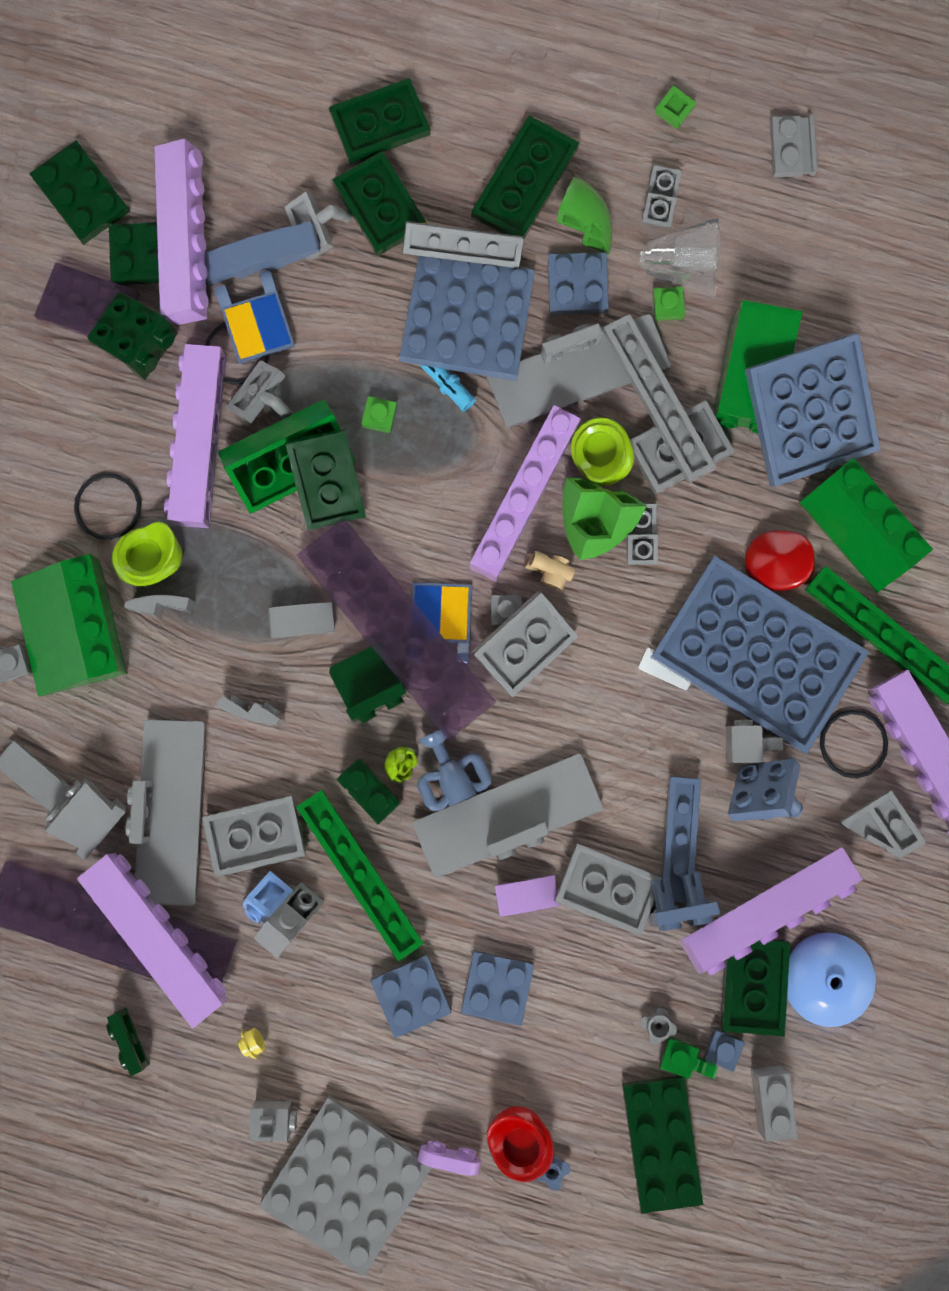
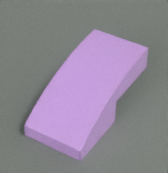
[495,875,559,917]

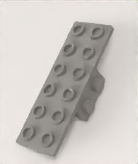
[487,314,671,428]
[125,720,206,906]
[413,754,603,878]

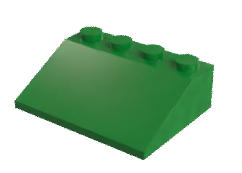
[11,554,127,697]

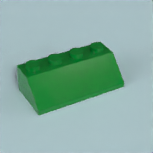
[218,399,356,514]
[799,458,933,593]

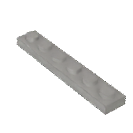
[603,314,716,484]

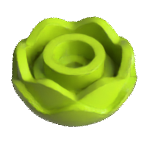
[384,746,418,783]

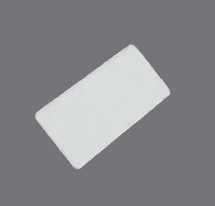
[638,648,690,690]

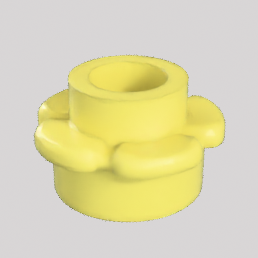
[238,1028,266,1059]

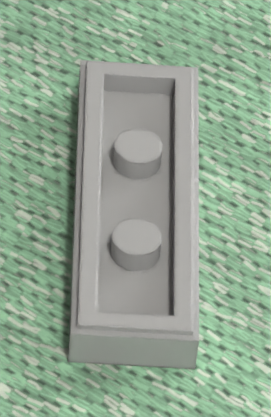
[0,740,71,812]

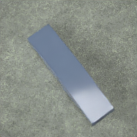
[205,222,320,287]

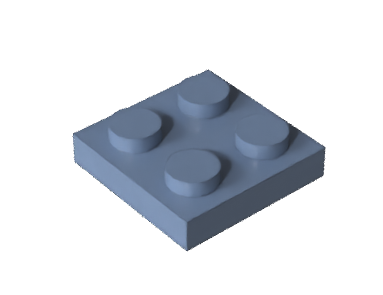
[548,253,609,315]
[461,950,534,1026]
[370,954,452,1038]

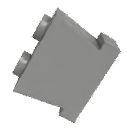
[45,776,126,860]

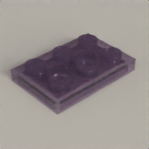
[34,262,140,337]

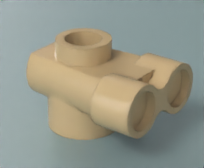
[524,551,575,591]

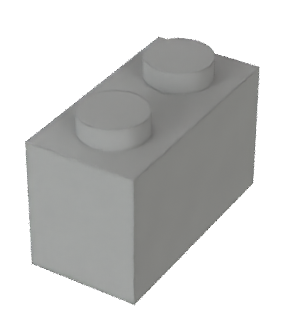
[751,1065,798,1142]

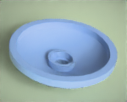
[787,932,876,1027]

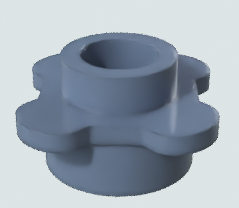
[535,1155,570,1191]

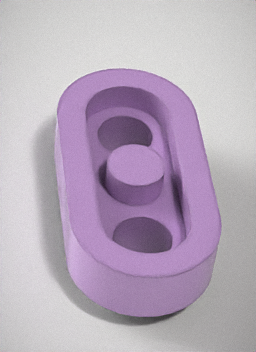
[418,1141,481,1176]

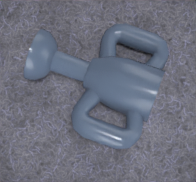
[417,728,491,811]

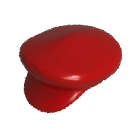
[745,530,815,590]
[486,1106,554,1182]

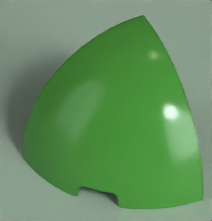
[557,177,613,255]
[562,478,646,560]

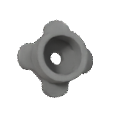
[640,1007,677,1045]

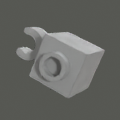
[726,720,783,763]
[249,1101,297,1142]

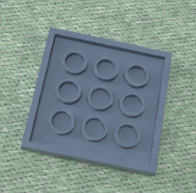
[400,256,535,381]
[745,333,881,487]

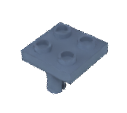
[728,758,804,821]
[649,872,720,931]

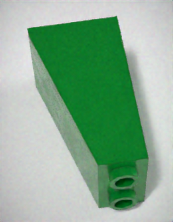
[714,300,803,434]

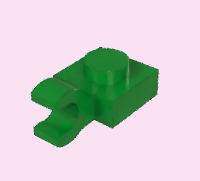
[659,1037,718,1079]

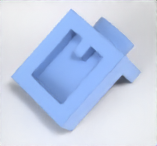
[242,871,293,924]

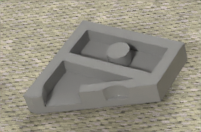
[840,789,927,859]

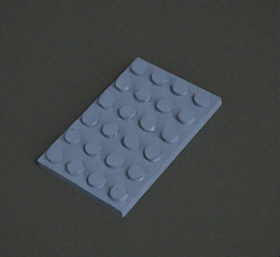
[650,556,869,754]

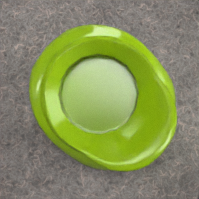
[571,417,634,486]
[112,522,183,586]

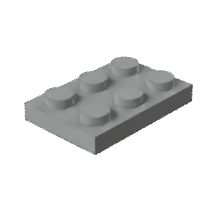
[630,401,735,495]
[472,591,579,697]
[202,796,306,877]
[554,843,663,936]

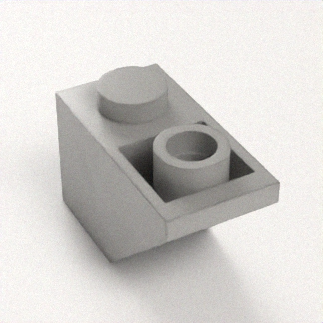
[254,883,324,958]

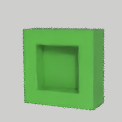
[655,86,697,130]
[652,287,685,321]
[361,396,397,433]

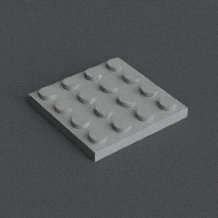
[259,1095,432,1277]

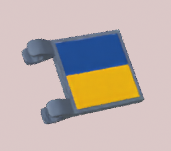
[214,270,295,365]
[408,582,472,666]

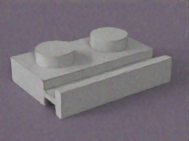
[769,115,818,177]

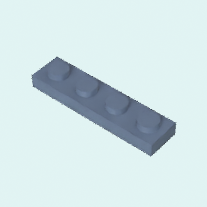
[661,777,701,902]

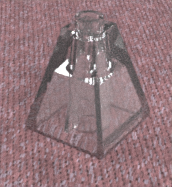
[640,219,722,299]

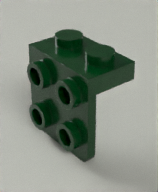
[88,293,178,380]
[329,643,408,724]

